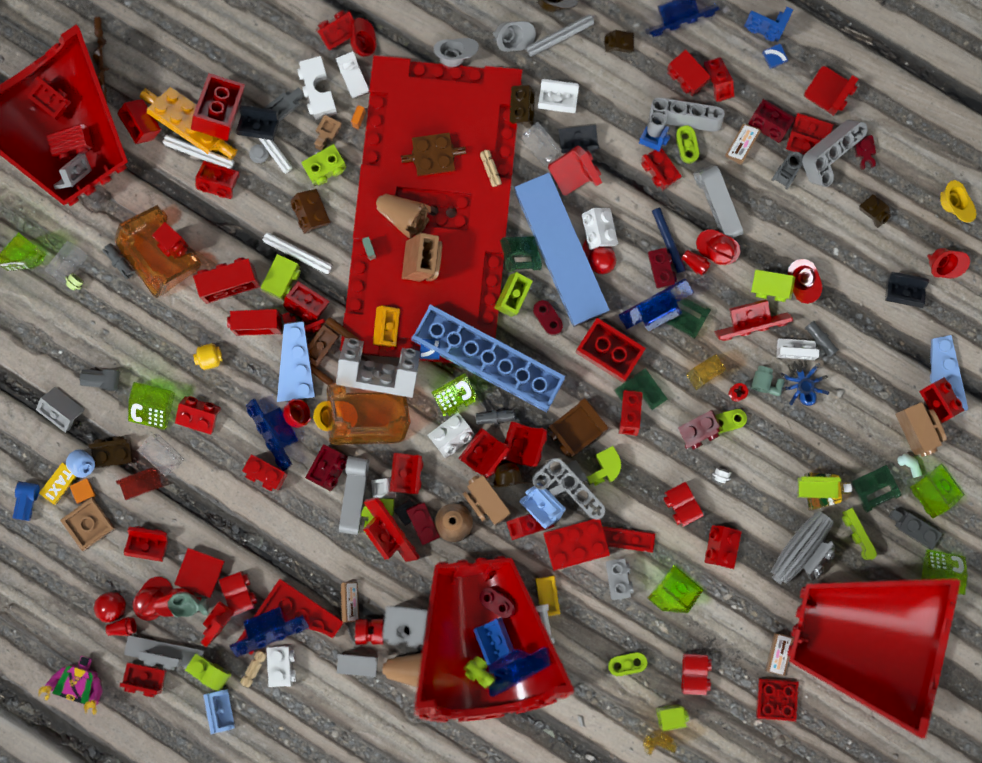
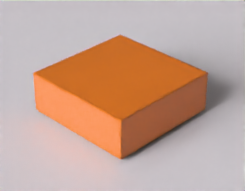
[351,105,366,129]
[69,478,96,504]

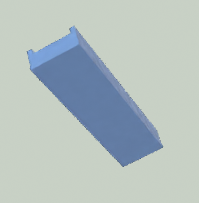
[514,173,610,327]
[411,304,565,413]

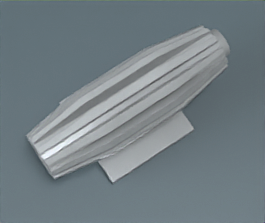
[771,511,836,584]

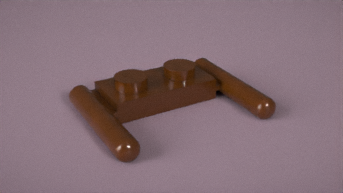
[308,317,361,386]

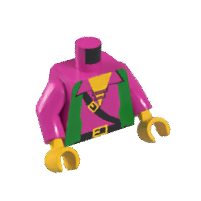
[38,656,103,715]

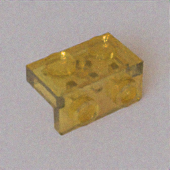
[643,732,677,755]

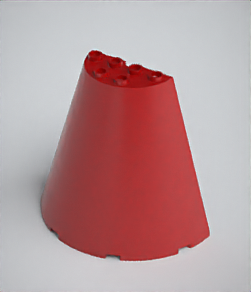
[0,24,128,207]
[414,556,574,722]
[787,579,961,739]

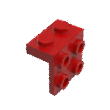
[804,66,858,116]
[548,145,602,196]
[504,422,547,467]
[458,428,510,478]

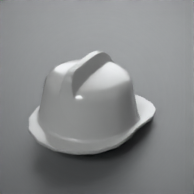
[493,21,536,52]
[433,38,479,67]

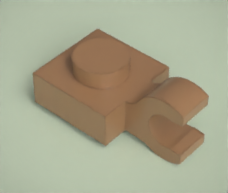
[314,115,342,151]

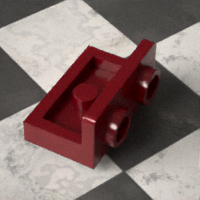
[648,248,677,290]

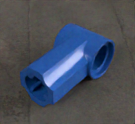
[13,481,40,521]

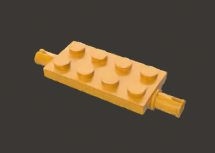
[139,87,238,159]

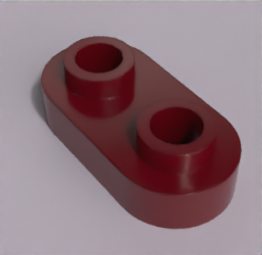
[533,300,563,336]
[480,588,516,618]

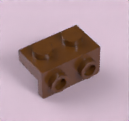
[291,188,331,234]

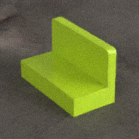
[798,477,841,499]

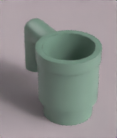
[751,366,785,396]

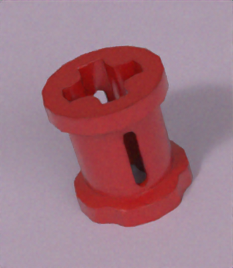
[729,383,748,402]

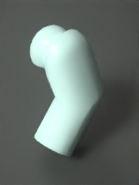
[897,454,922,478]

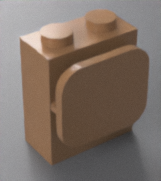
[402,233,442,282]
[895,402,947,457]
[462,475,511,526]

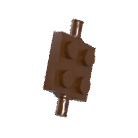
[401,133,466,176]

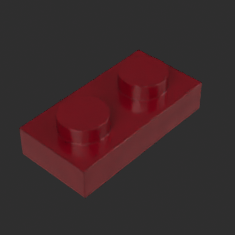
[406,501,440,545]

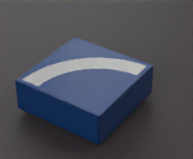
[762,44,788,69]
[420,339,440,360]

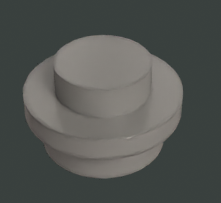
[249,144,268,163]

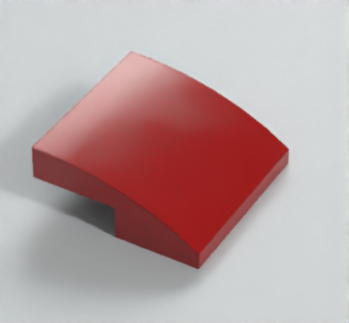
[785,113,833,155]

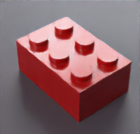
[191,73,245,141]
[193,257,260,304]
[575,318,646,383]
[543,519,610,571]

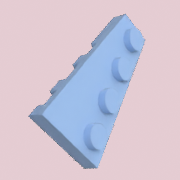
[277,321,315,402]
[930,335,969,411]

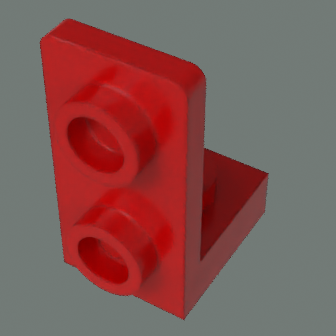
[704,57,734,102]
[282,312,326,333]
[618,390,643,436]
[506,514,554,540]

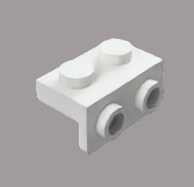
[538,79,579,113]
[582,208,618,250]
[428,412,475,458]

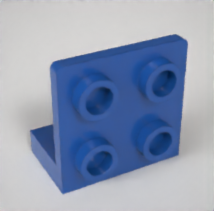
[745,7,793,42]

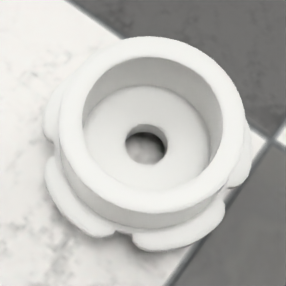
[712,468,731,483]

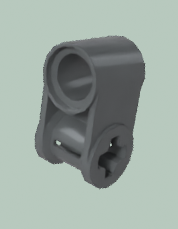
[771,152,803,189]

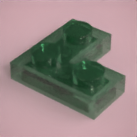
[614,368,668,411]

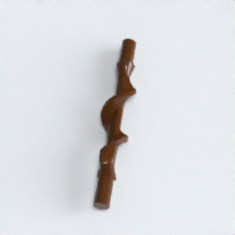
[93,17,110,103]

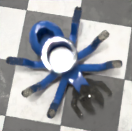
[781,360,830,406]

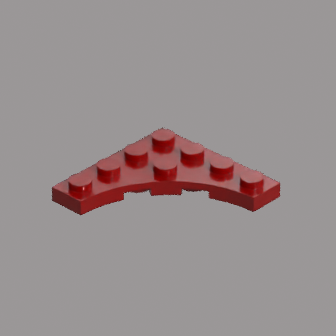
[235,579,344,655]

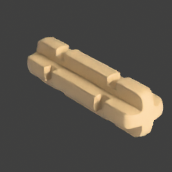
[480,150,501,187]
[240,650,267,688]

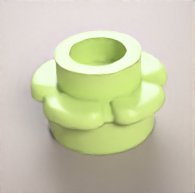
[65,273,83,290]

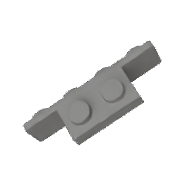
[124,636,205,670]

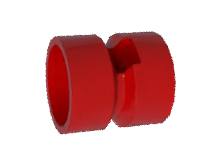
[355,619,384,645]

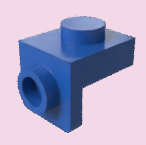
[639,126,670,152]

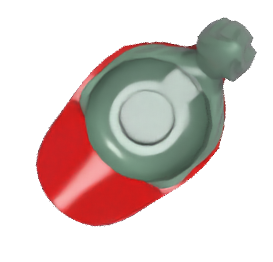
[153,588,210,617]

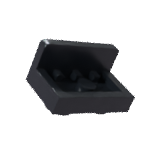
[236,106,279,140]
[558,123,599,154]
[885,272,929,308]

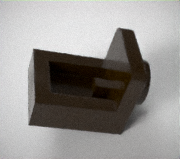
[604,29,634,53]
[859,194,891,228]

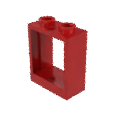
[227,309,282,336]

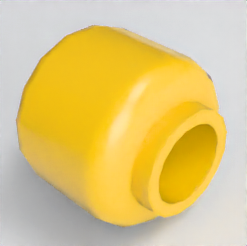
[193,343,223,370]

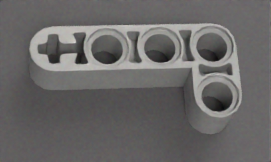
[647,98,725,137]
[802,120,867,187]
[693,165,743,238]
[339,456,370,535]
[532,458,605,519]

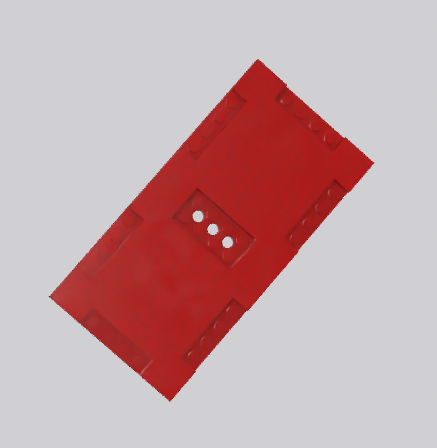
[340,55,523,364]

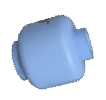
[66,449,95,478]

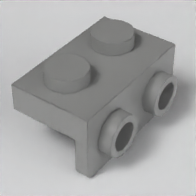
[606,558,633,600]

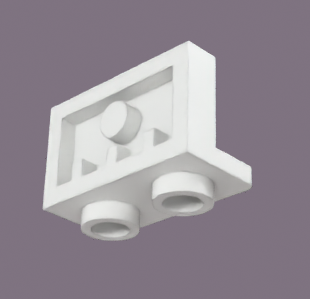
[776,338,819,360]
[267,646,296,687]

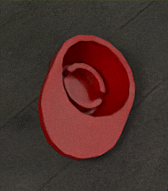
[350,18,376,57]
[582,239,617,274]

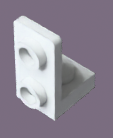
[336,52,369,98]

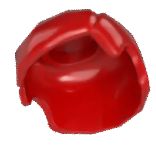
[283,399,311,428]
[93,592,126,623]

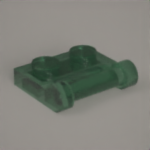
[500,236,542,272]
[661,291,711,339]
[851,465,902,513]

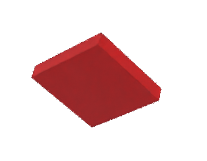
[174,548,225,598]
[756,678,799,722]

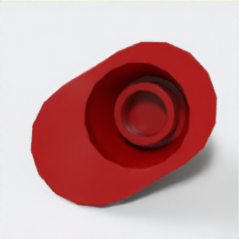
[696,229,741,265]
[927,248,970,278]
[788,259,823,304]
[133,577,173,621]

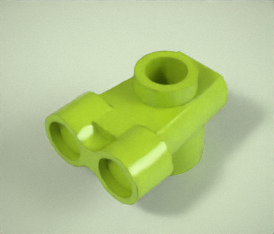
[463,657,495,688]

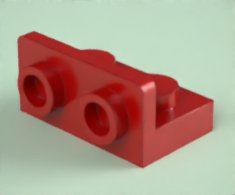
[316,10,354,51]
[641,148,682,190]
[195,161,239,199]
[283,282,330,324]
[200,601,234,647]

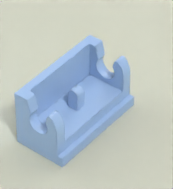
[520,482,566,529]
[203,689,235,734]

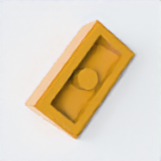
[373,306,400,347]

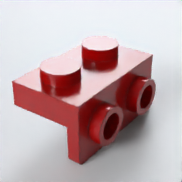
[27,76,71,120]
[175,396,221,435]
[390,453,423,494]
[704,525,742,569]
[124,526,169,562]
[119,662,167,697]

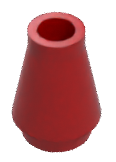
[682,250,711,276]
[105,617,137,636]

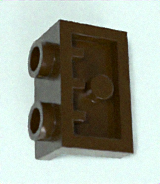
[510,85,535,128]
[88,436,133,469]

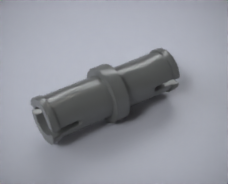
[102,243,135,279]
[805,321,839,358]
[476,409,515,425]

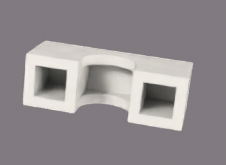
[297,56,337,120]

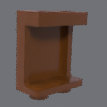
[548,398,608,458]

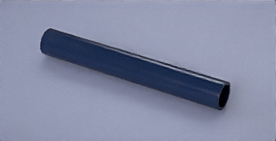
[651,207,686,273]

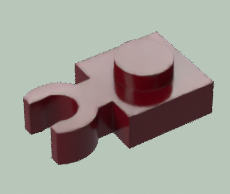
[854,135,876,170]

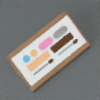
[725,124,761,165]
[341,582,359,622]
[765,633,794,676]

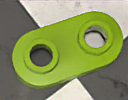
[676,126,700,164]
[716,409,747,434]
[608,652,647,676]

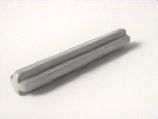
[526,15,594,56]

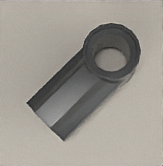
[79,369,120,391]

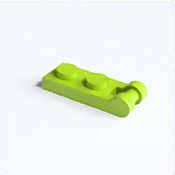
[842,508,877,560]

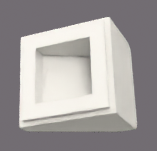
[371,478,396,499]

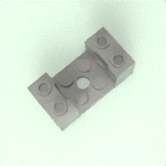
[336,338,421,398]
[383,606,428,647]

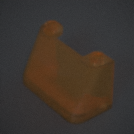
[115,205,201,298]
[327,383,411,445]

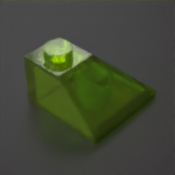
[647,565,704,613]

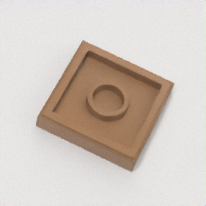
[60,497,115,551]

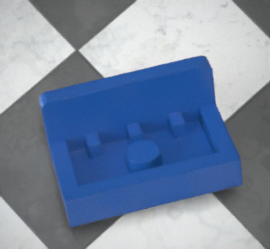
[474,618,516,666]

